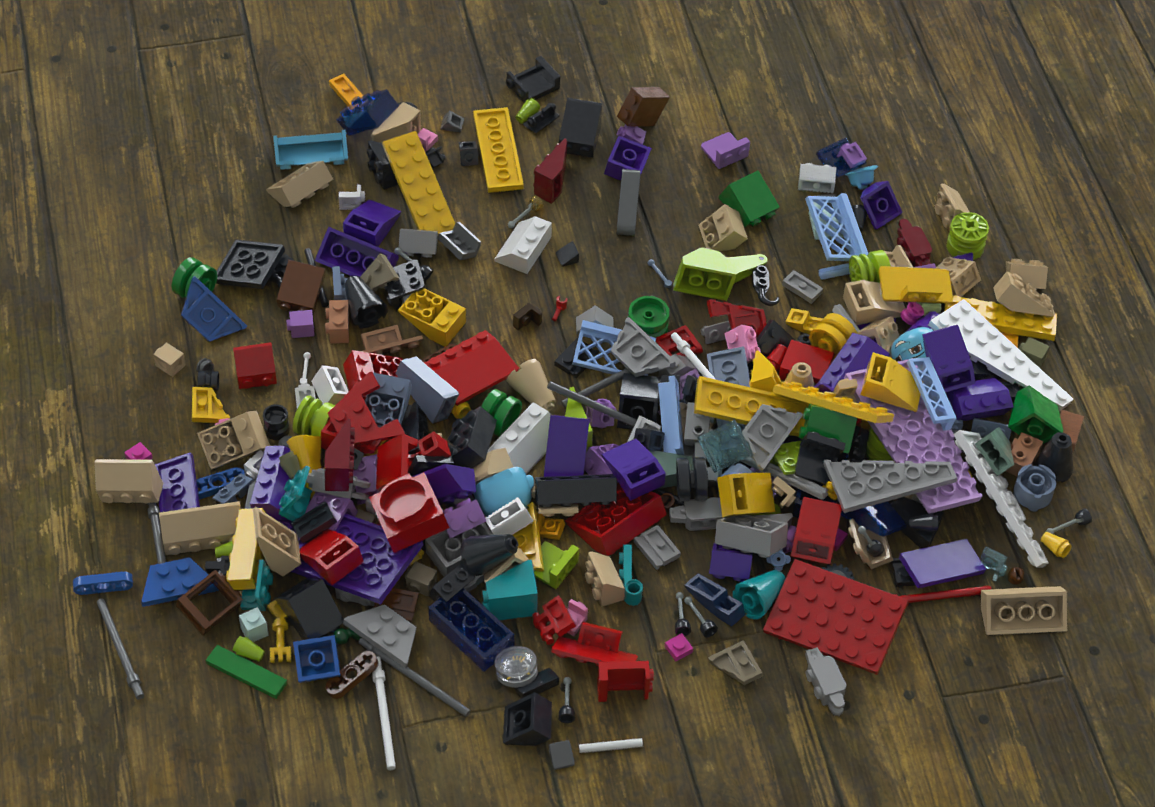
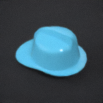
[845,166,878,190]

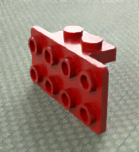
[551,622,638,666]

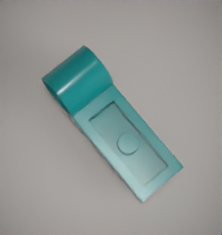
[619,544,643,606]

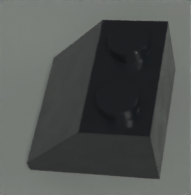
[503,693,552,746]

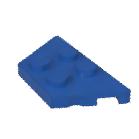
[181,276,247,342]
[141,557,219,607]

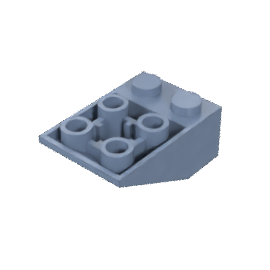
[365,373,412,428]

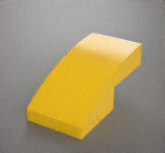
[785,308,823,335]

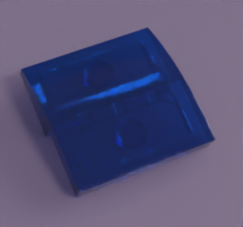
[816,138,867,177]

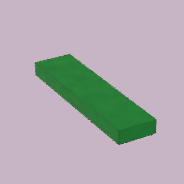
[206,645,288,699]

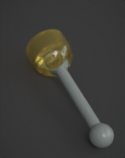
[508,195,544,228]

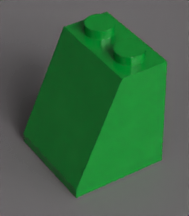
[718,170,780,227]
[1008,385,1063,444]
[799,403,857,453]

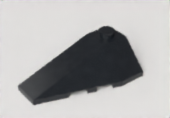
[403,402,430,455]

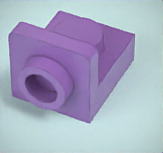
[837,142,867,168]

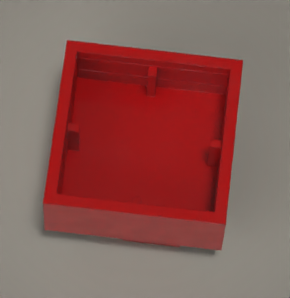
[369,473,450,553]

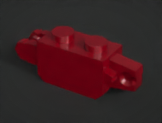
[897,218,932,267]

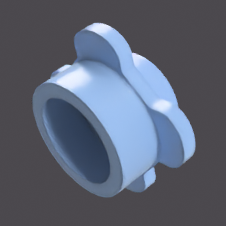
[767,549,791,571]

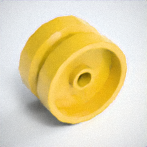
[809,313,857,360]

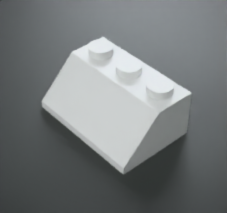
[494,216,552,274]

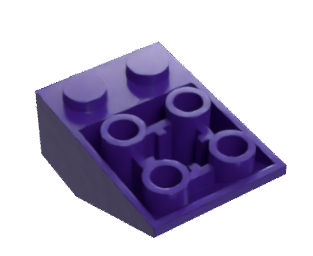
[343,199,402,247]
[922,324,976,392]
[601,439,666,501]

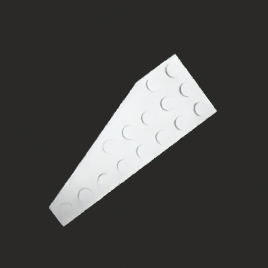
[928,299,1073,411]
[953,430,1049,568]

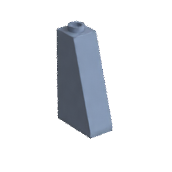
[396,357,459,424]

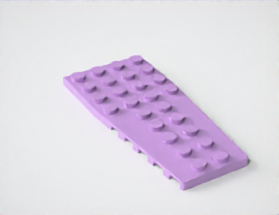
[844,358,982,513]

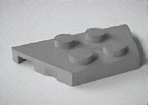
[611,317,676,377]
[740,404,803,472]
[343,605,417,668]

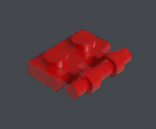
[532,595,577,645]

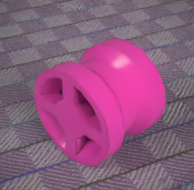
[900,302,924,325]

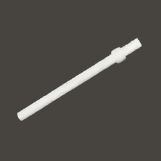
[671,333,716,380]
[372,656,396,770]

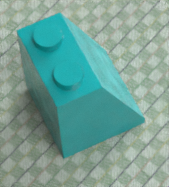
[482,560,538,621]

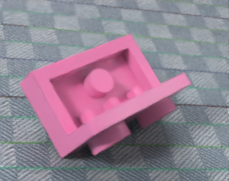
[724,325,761,364]

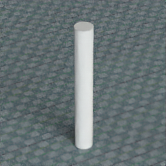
[579,738,643,753]

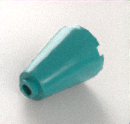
[732,570,785,619]

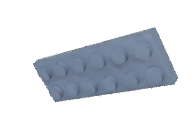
[707,346,750,454]

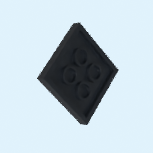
[216,240,285,289]

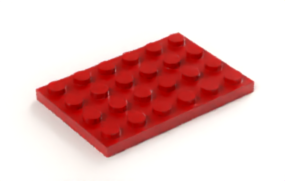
[763,559,909,675]

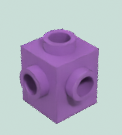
[586,399,617,428]

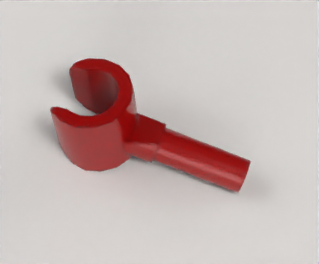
[552,296,568,321]

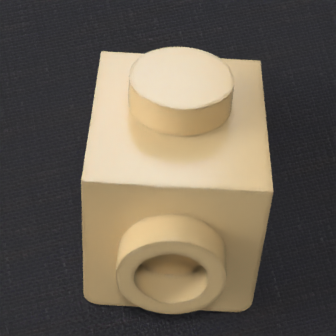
[833,379,858,403]

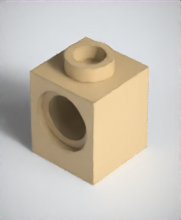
[154,343,185,377]

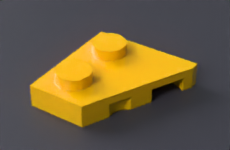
[192,387,230,423]

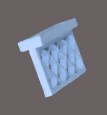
[805,193,868,261]
[572,320,656,376]

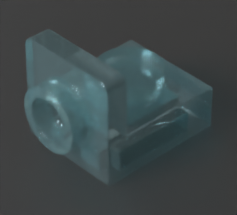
[980,547,1008,581]

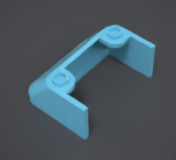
[273,130,348,169]

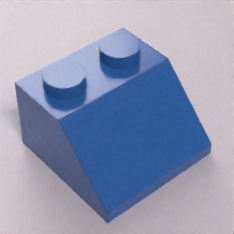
[293,635,340,683]

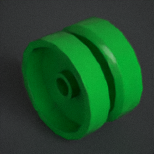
[171,257,218,298]
[628,296,669,338]
[481,389,522,437]

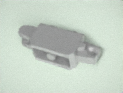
[306,468,371,500]
[669,497,723,531]
[806,648,846,716]

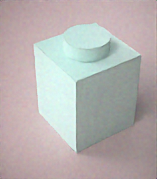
[239,607,268,642]

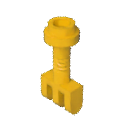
[270,618,291,663]

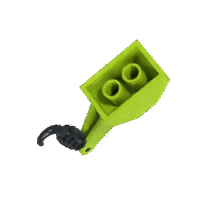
[673,248,779,306]

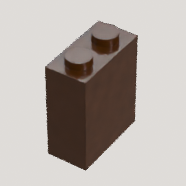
[617,87,670,127]
[277,260,325,315]

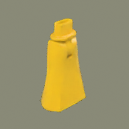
[287,435,321,499]

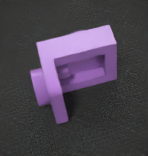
[617,125,646,145]

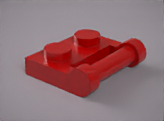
[655,325,703,357]

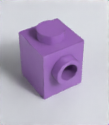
[286,310,314,338]

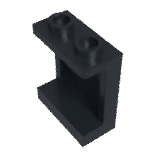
[506,56,560,103]

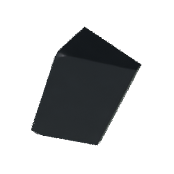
[514,668,559,699]

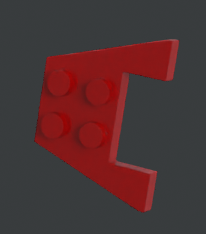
[707,299,767,339]
[327,371,406,446]

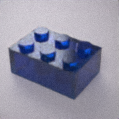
[336,89,399,136]

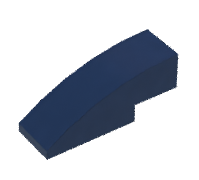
[684,573,745,627]

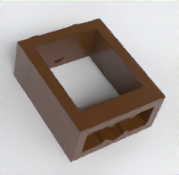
[176,570,243,636]

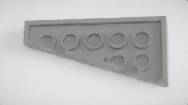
[823,460,957,513]

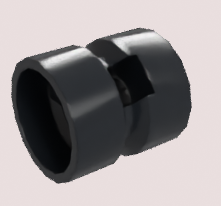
[263,404,290,440]

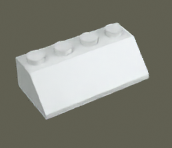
[487,402,551,474]

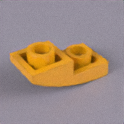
[537,513,565,540]

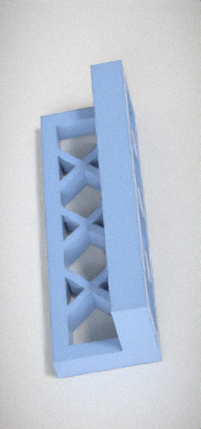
[907,357,956,431]
[658,376,684,455]

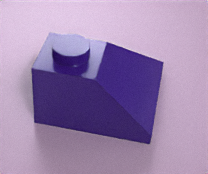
[860,181,903,230]

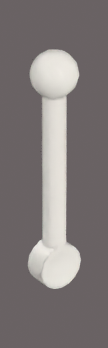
[300,352,311,384]

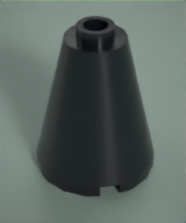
[344,276,388,329]
[1034,433,1074,483]
[461,534,518,576]

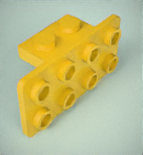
[878,266,953,304]

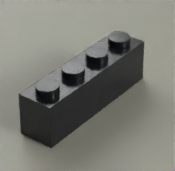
[535,474,617,507]

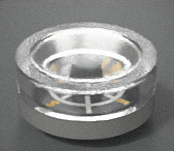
[495,646,538,687]

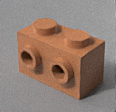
[325,300,349,344]
[1006,432,1043,476]

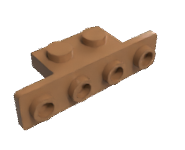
[361,325,423,355]

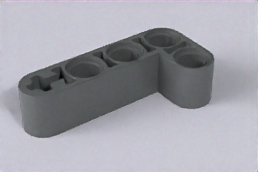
[617,169,641,236]

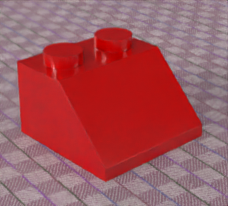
[233,342,277,389]

